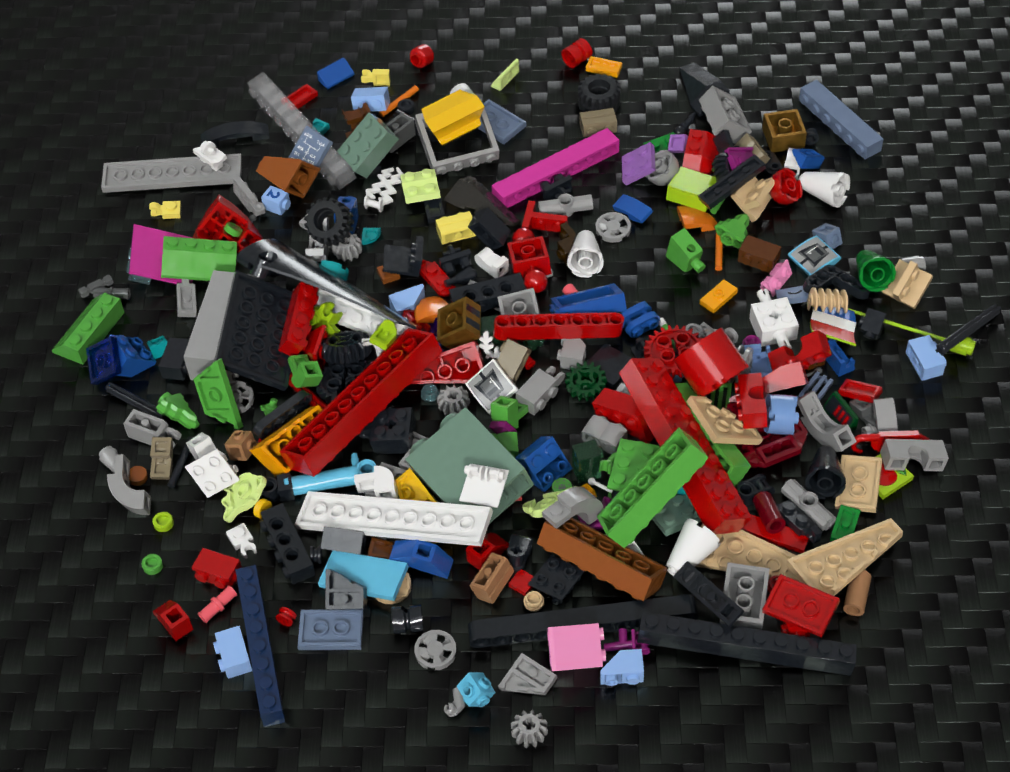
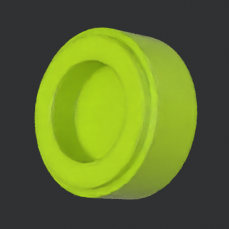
[152,512,174,532]

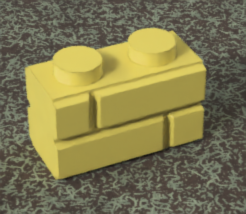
[435,211,476,245]

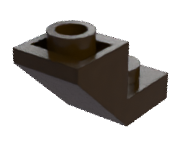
[556,222,576,265]

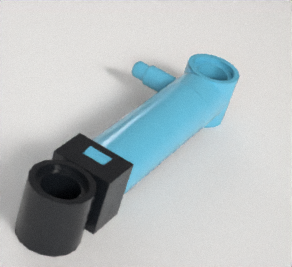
[260,453,376,504]

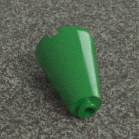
[856,250,896,292]

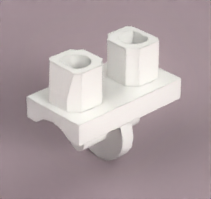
[193,140,227,171]

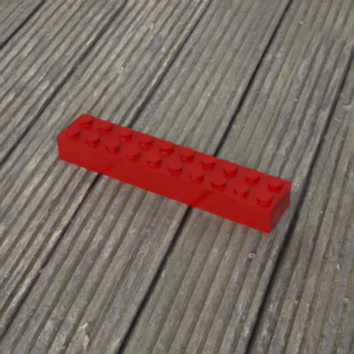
[279,328,442,477]
[619,358,752,534]

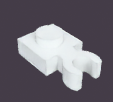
[226,523,257,559]

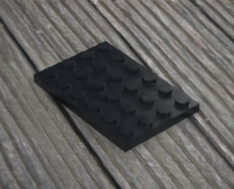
[214,270,292,391]

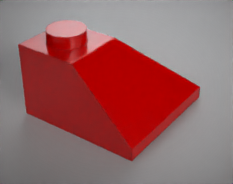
[300,325,328,371]

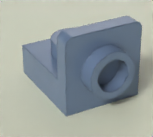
[812,223,843,249]

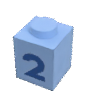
[261,185,291,216]

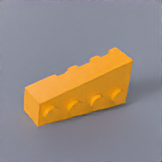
[249,405,323,477]

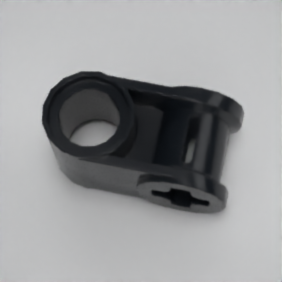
[737,474,775,507]
[507,534,533,572]

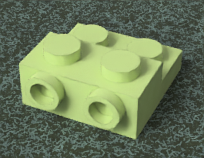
[400,169,441,204]

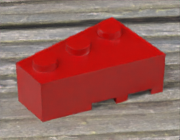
[592,388,654,444]

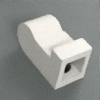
[784,148,800,180]
[474,247,509,278]

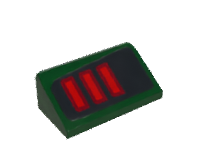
[823,391,859,431]

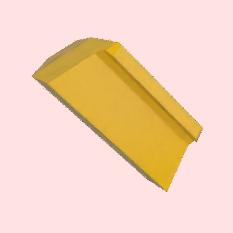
[421,89,485,145]

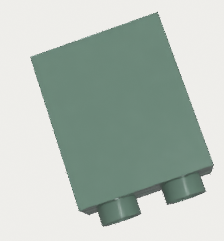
[405,407,534,524]

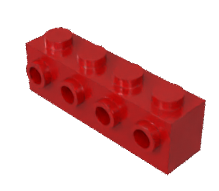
[278,282,319,356]

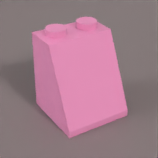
[547,623,606,671]

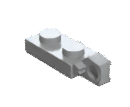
[233,176,265,217]
[176,279,197,317]

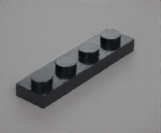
[698,154,766,210]

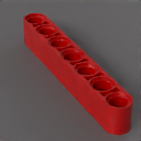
[493,312,624,340]

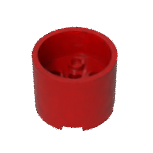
[673,328,749,397]

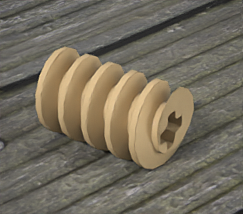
[807,287,848,313]

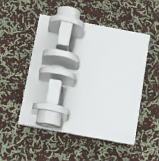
[185,449,240,498]
[459,464,509,508]

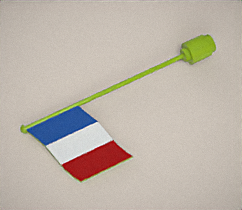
[810,306,976,356]

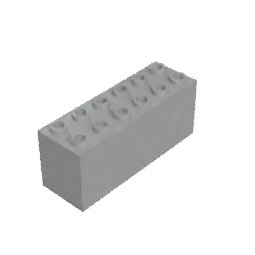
[184,270,257,382]

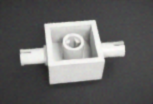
[749,289,799,349]

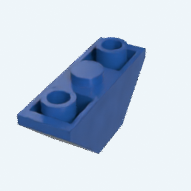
[389,539,454,579]

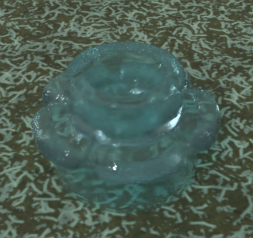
[421,384,439,402]

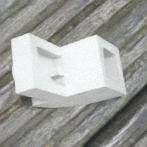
[186,432,228,461]
[354,466,398,499]

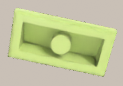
[491,58,519,91]

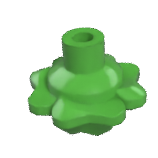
[260,398,279,416]

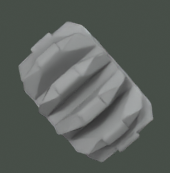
[332,232,362,262]
[437,384,470,416]
[511,709,548,748]

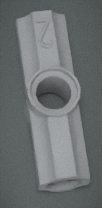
[538,194,593,217]
[781,479,836,531]

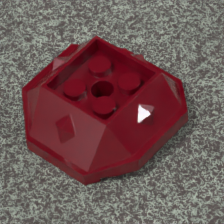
[726,392,808,469]

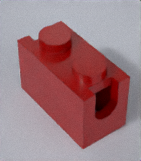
[192,548,242,589]

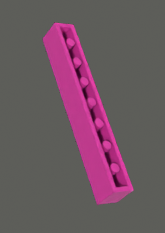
[492,128,619,210]

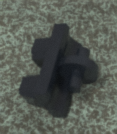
[540,173,572,201]
[438,244,472,276]

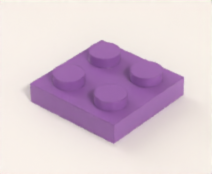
[622,142,655,186]

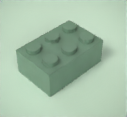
[337,112,399,179]

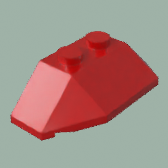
[682,129,719,175]

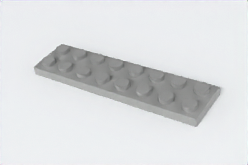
[101,153,242,193]

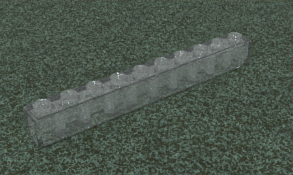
[247,72,356,190]

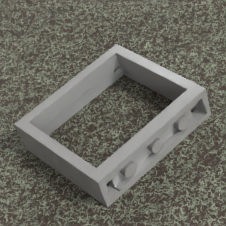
[415,99,500,175]

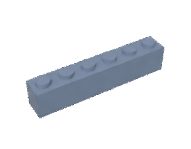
[799,80,883,159]

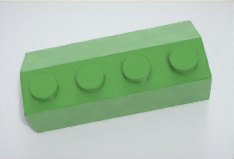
[161,236,237,281]
[52,293,125,365]

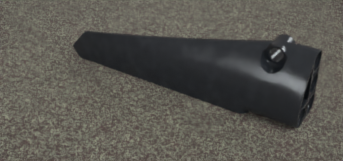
[237,239,416,329]

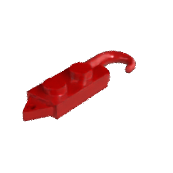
[420,259,457,304]
[851,430,930,453]

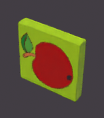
[876,454,914,499]

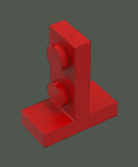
[522,200,568,232]

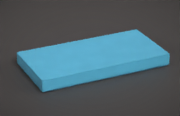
[318,550,409,601]

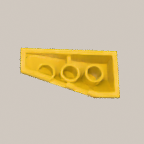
[395,468,439,544]

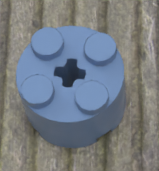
[763,394,799,435]

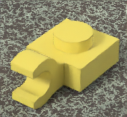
[361,69,391,86]
[149,201,181,219]

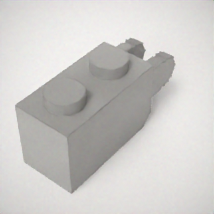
[123,409,182,448]

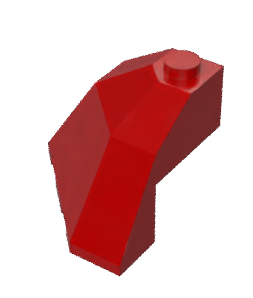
[192,194,263,253]

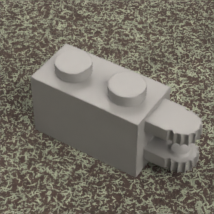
[516,366,565,415]

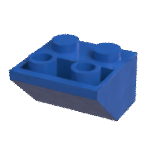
[99,334,156,377]
[515,436,573,492]

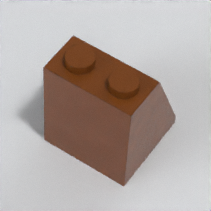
[256,156,321,198]

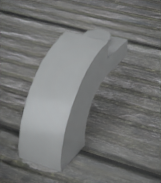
[107,454,151,515]

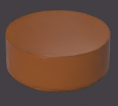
[129,466,148,486]

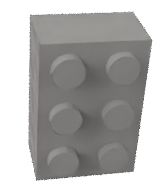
[699,86,752,144]
[719,562,770,630]

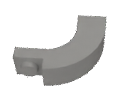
[305,217,329,262]
[797,391,857,452]
[542,487,604,529]

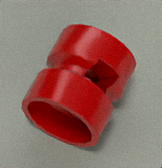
[561,38,592,68]

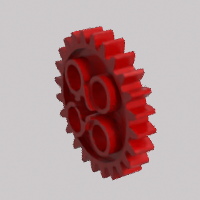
[644,325,703,379]

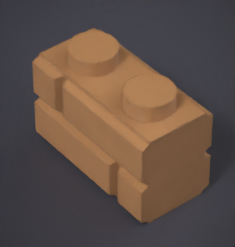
[469,553,514,604]

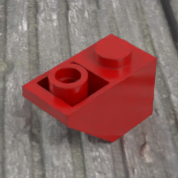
[466,533,509,570]
[153,600,193,641]

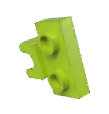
[310,302,343,335]

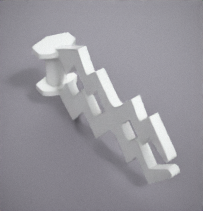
[364,167,404,212]

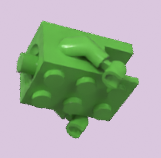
[599,438,660,499]

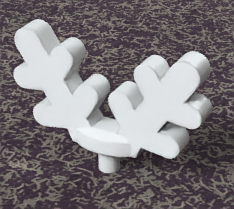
[479,331,501,359]

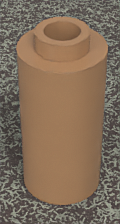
[843,570,872,616]

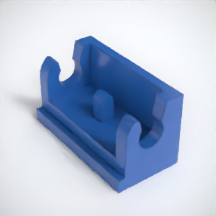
[826,339,855,377]

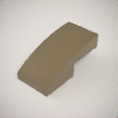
[150,437,173,480]

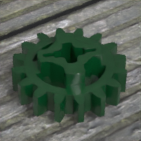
[565,361,607,401]

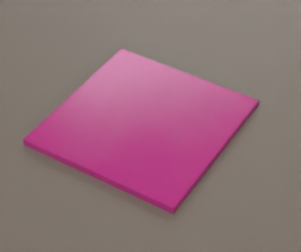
[129,224,193,284]

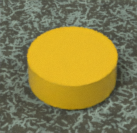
[253,498,272,519]

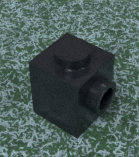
[858,308,887,339]

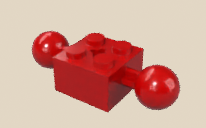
[507,228,552,293]

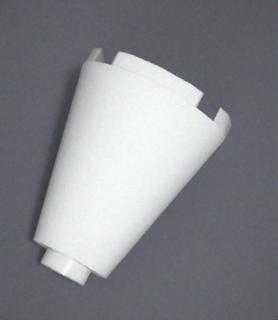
[799,172,850,208]
[567,230,604,278]
[666,518,721,576]

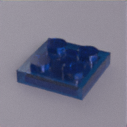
[86,336,121,385]

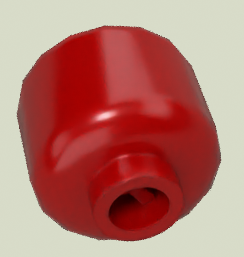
[410,44,434,68]

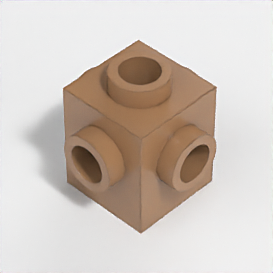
[224,430,257,461]

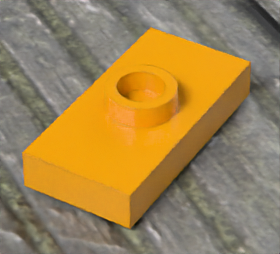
[586,56,622,78]
[699,279,738,314]

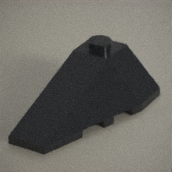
[680,62,730,117]

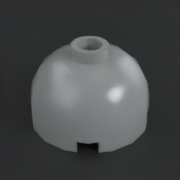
[645,150,680,186]

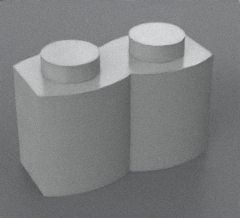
[581,415,628,454]

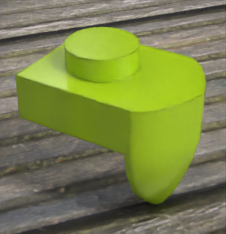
[369,319,397,351]

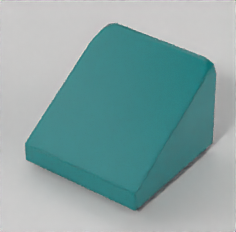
[146,336,168,359]

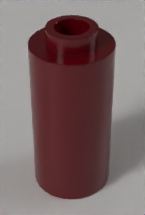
[753,491,786,534]

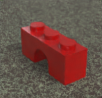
[767,330,832,371]
[734,373,768,429]

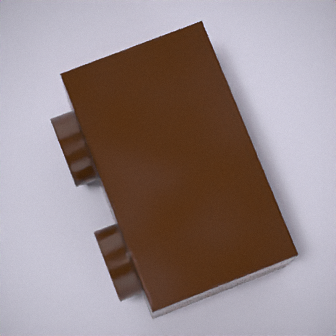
[738,235,781,273]

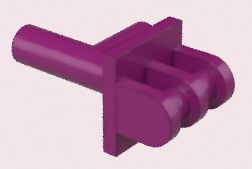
[604,628,650,655]

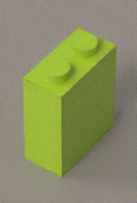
[666,167,717,212]

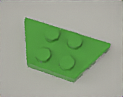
[193,358,243,430]

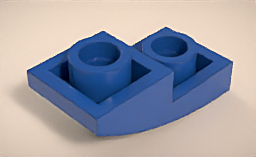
[613,194,653,223]

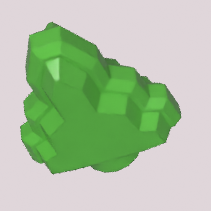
[714,213,749,249]
[156,392,200,429]

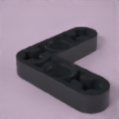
[803,265,870,300]

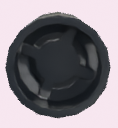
[392,604,424,634]

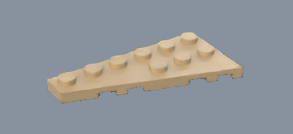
[786,518,903,596]
[697,523,800,582]

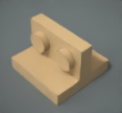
[731,177,775,222]
[881,259,933,309]

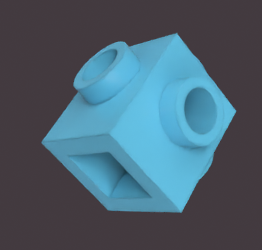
[456,672,496,707]

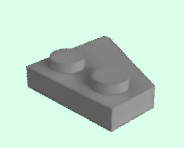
[498,653,558,695]

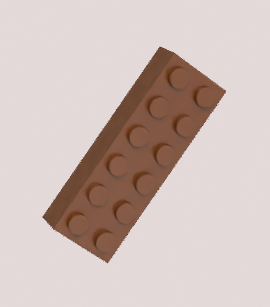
[537,518,668,601]

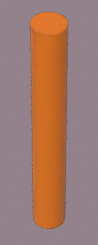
[379,85,419,117]
[715,233,723,271]

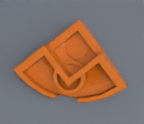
[677,206,717,232]
[414,296,448,323]

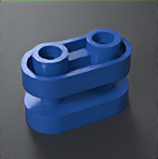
[620,301,660,338]

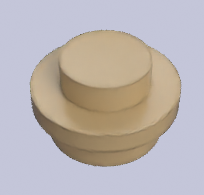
[523,591,544,612]

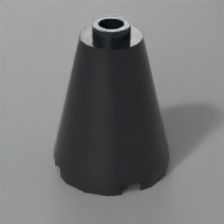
[805,446,846,499]

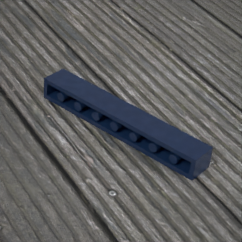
[235,565,285,727]

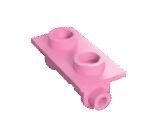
[760,259,792,297]

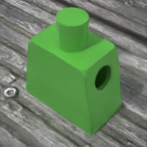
[666,228,706,273]

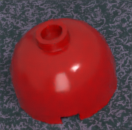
[769,168,803,205]

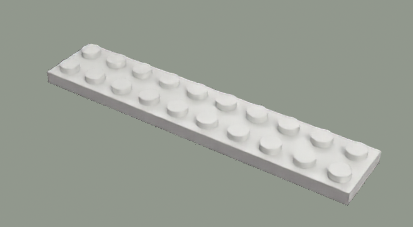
[294,491,493,546]

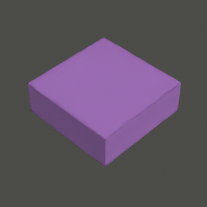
[668,134,688,153]

